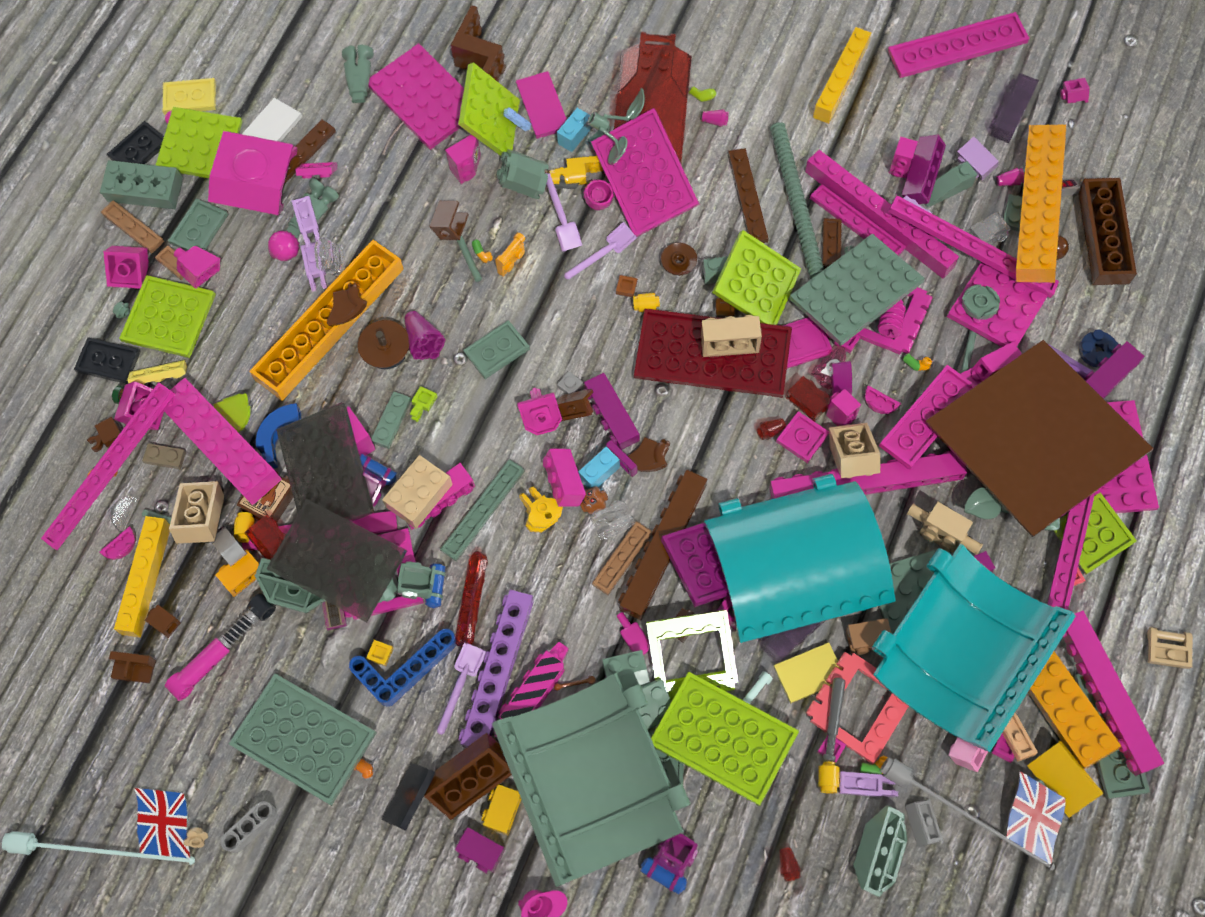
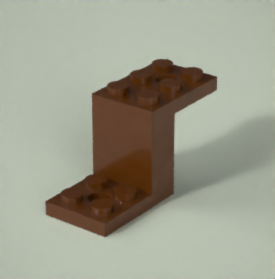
[451,5,506,82]

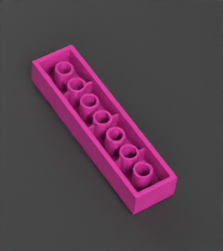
[163,378,282,505]

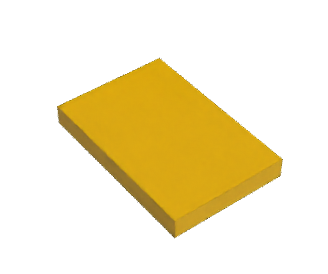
[1027,741,1103,817]

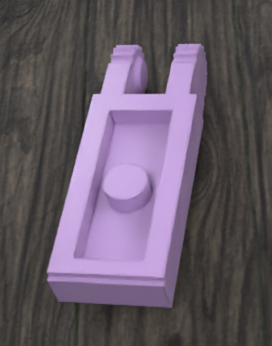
[292,196,322,247]
[300,242,327,291]
[839,772,898,797]

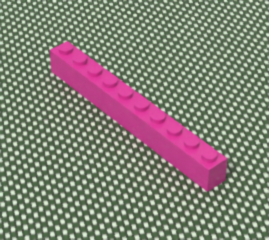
[805,150,959,279]
[769,451,967,499]

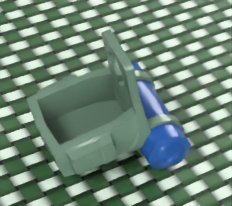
[398,562,446,608]

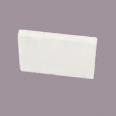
[242,98,302,142]

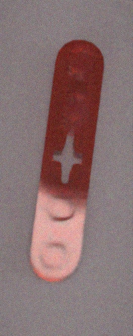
[455,551,488,647]

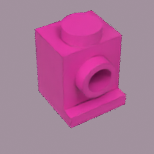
[1061,78,1090,104]

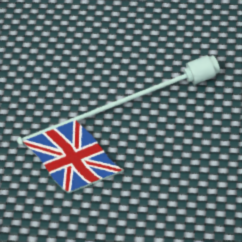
[2,788,195,865]

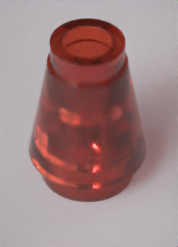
[756,418,786,440]
[779,847,802,882]

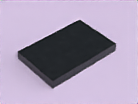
[106,120,164,164]
[74,337,141,384]
[382,763,436,831]

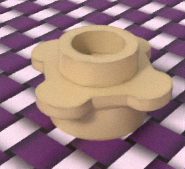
[183,828,208,848]

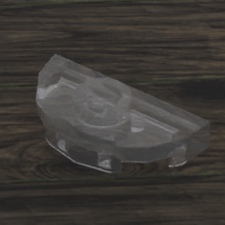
[110,496,140,533]

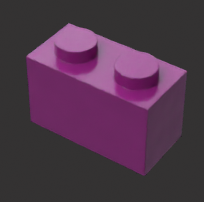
[455,827,506,874]

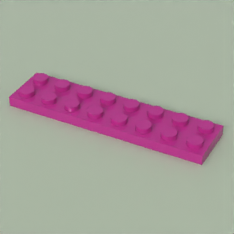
[888,12,1030,78]

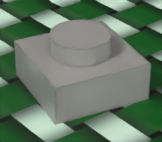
[557,372,584,394]

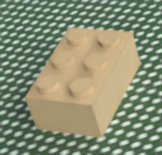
[701,315,762,357]
[829,423,880,478]
[382,455,453,529]
[169,481,224,544]

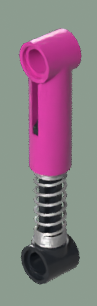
[164,593,276,701]

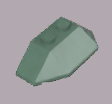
[255,558,337,613]
[853,806,907,897]

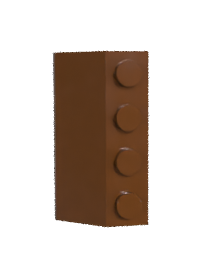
[424,732,512,820]

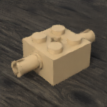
[907,502,983,555]

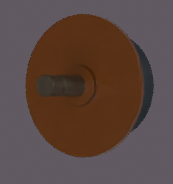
[358,320,409,370]

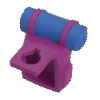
[345,454,397,509]
[641,833,698,895]

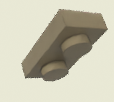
[142,443,186,470]

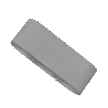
[212,527,247,566]
[220,801,277,853]

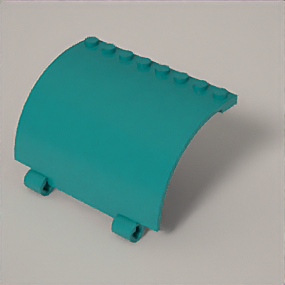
[704,474,896,643]
[871,544,1076,752]

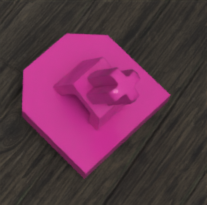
[517,388,562,436]

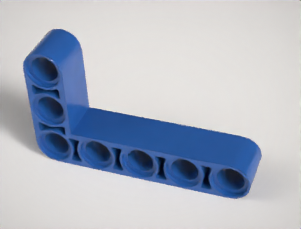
[349,629,457,707]

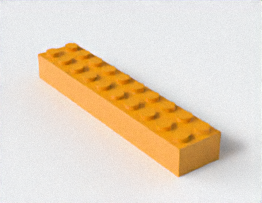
[1016,125,1066,283]
[249,240,404,401]

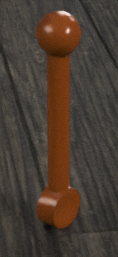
[554,676,595,691]

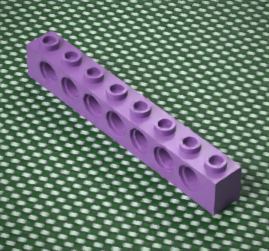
[459,590,534,748]

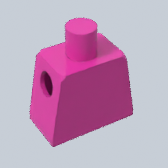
[174,246,220,289]

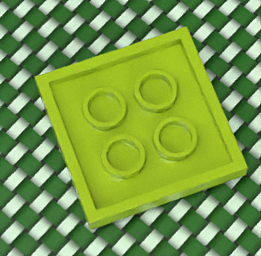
[1054,492,1137,575]

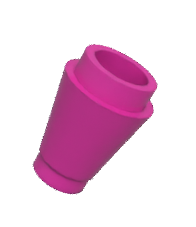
[702,109,729,127]
[997,168,1025,186]

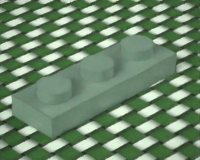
[371,392,412,449]

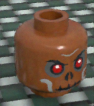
[580,486,609,514]

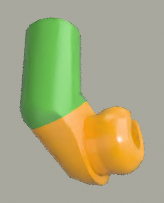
[472,240,493,263]
[903,353,932,371]
[860,756,888,775]

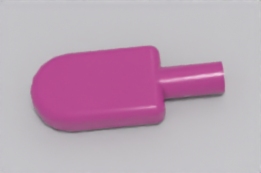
[617,612,650,655]

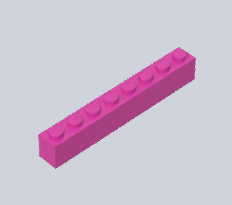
[1062,610,1165,776]

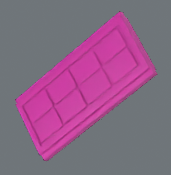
[783,317,833,369]

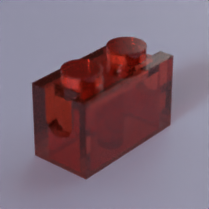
[786,376,831,422]
[245,514,292,561]

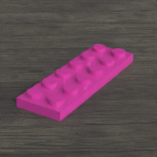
[879,365,976,469]

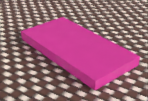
[516,71,567,139]

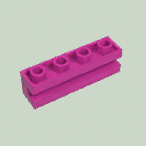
[407,463,475,530]

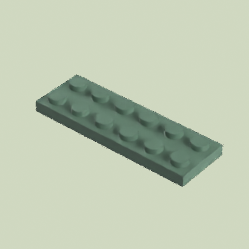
[1074,669,1150,800]

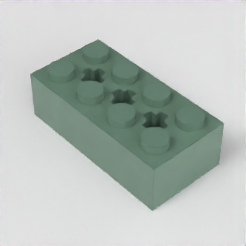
[100,160,183,210]

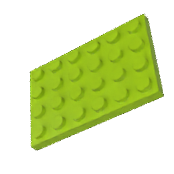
[651,672,799,806]

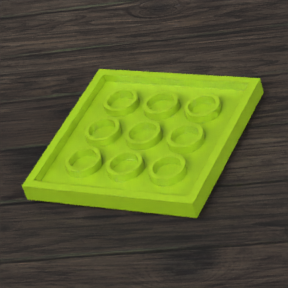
[458,63,520,156]
[155,107,243,178]
[712,230,801,325]
[119,275,216,358]

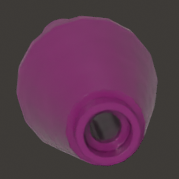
[405,311,445,360]

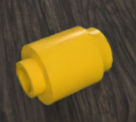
[633,293,660,312]
[234,512,255,543]
[818,762,839,794]

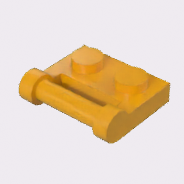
[495,232,525,277]

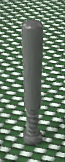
[823,678,845,761]

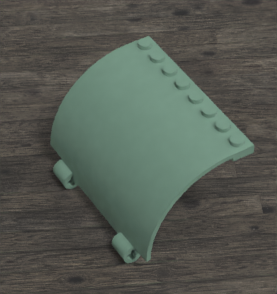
[492,673,691,887]

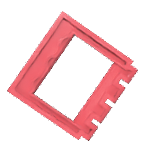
[806,652,909,764]

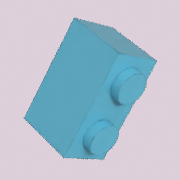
[557,108,592,152]
[578,447,620,489]

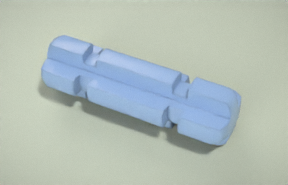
[503,107,531,131]

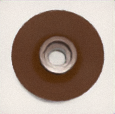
[661,243,697,276]

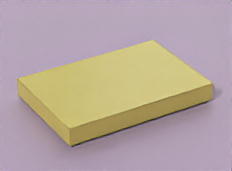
[163,78,216,115]
[773,643,842,704]

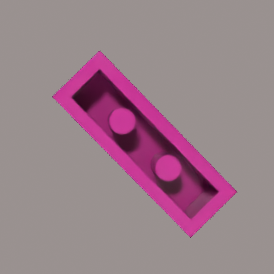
[543,449,586,507]

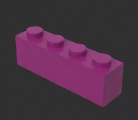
[902,134,946,205]
[1085,341,1145,399]
[584,373,640,450]

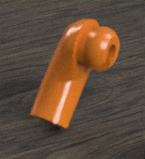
[354,759,373,779]

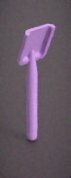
[546,173,582,252]
[564,222,637,280]
[437,643,486,735]

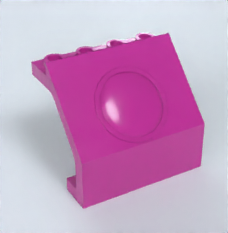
[208,131,297,215]

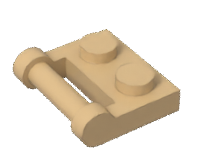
[1147,627,1193,669]

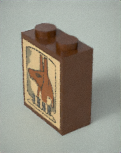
[236,470,298,527]

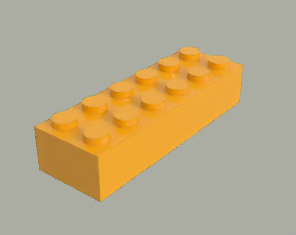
[1028,651,1121,770]

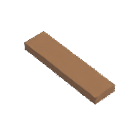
[101,200,164,254]
[592,521,652,595]

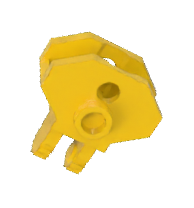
[519,486,563,533]

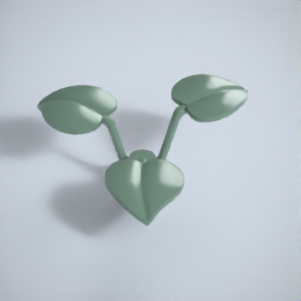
[587,87,645,165]
[964,487,1060,531]

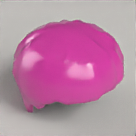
[584,180,614,211]
[268,230,299,261]

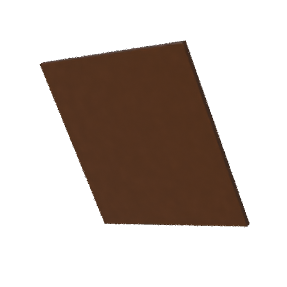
[925,340,1154,537]

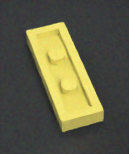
[127,360,187,385]

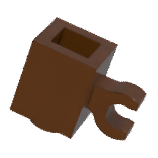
[87,416,122,452]

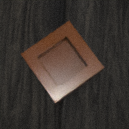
[616,275,638,297]

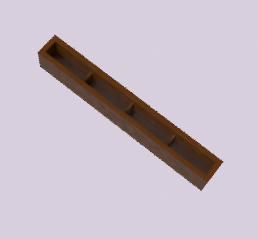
[618,470,708,620]

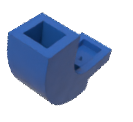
[256,403,303,469]

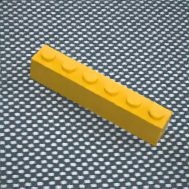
[813,27,871,124]
[114,516,170,638]

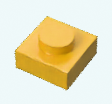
[366,640,394,667]

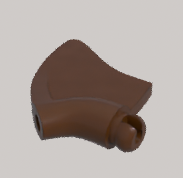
[327,282,367,326]
[628,437,670,472]

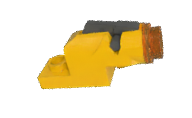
[545,156,603,189]

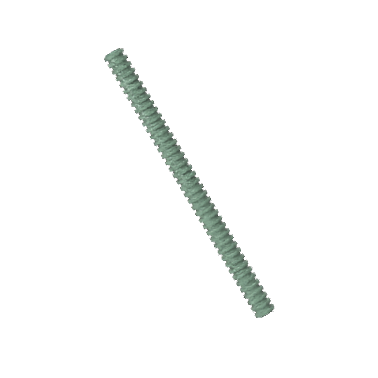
[770,122,824,279]

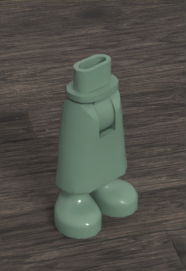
[342,45,374,103]
[285,178,339,238]

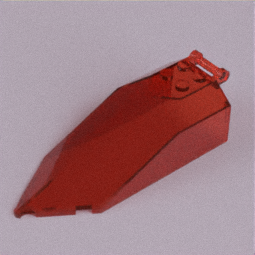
[614,32,692,165]

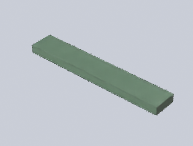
[440,459,525,562]

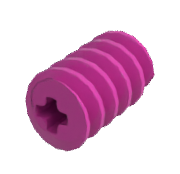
[878,300,906,338]

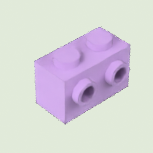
[957,137,999,181]

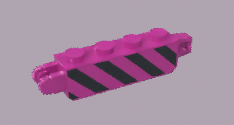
[495,642,569,736]

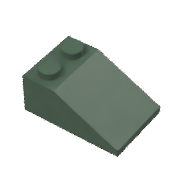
[602,650,650,691]

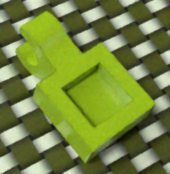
[410,386,438,422]

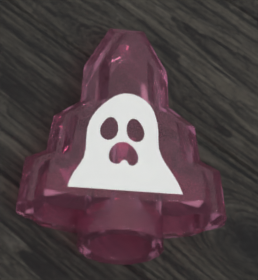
[811,346,846,389]

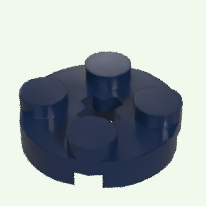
[1079,329,1119,367]

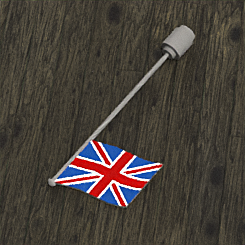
[880,757,1065,871]

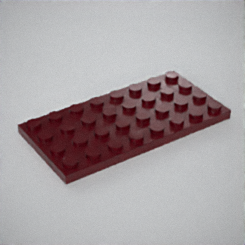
[634,309,792,398]

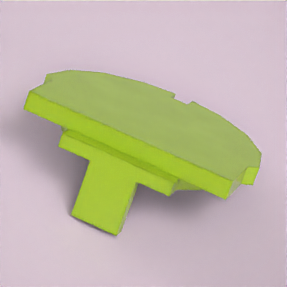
[213,394,250,433]

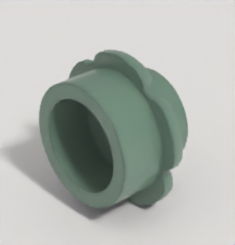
[113,301,130,319]

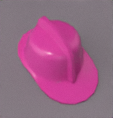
[518,890,568,917]

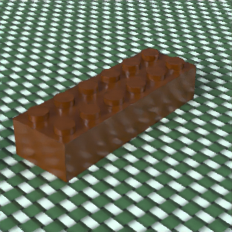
[1078,178,1137,285]

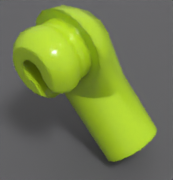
[689,86,716,102]

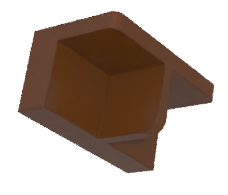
[557,389,594,421]
[109,651,156,684]

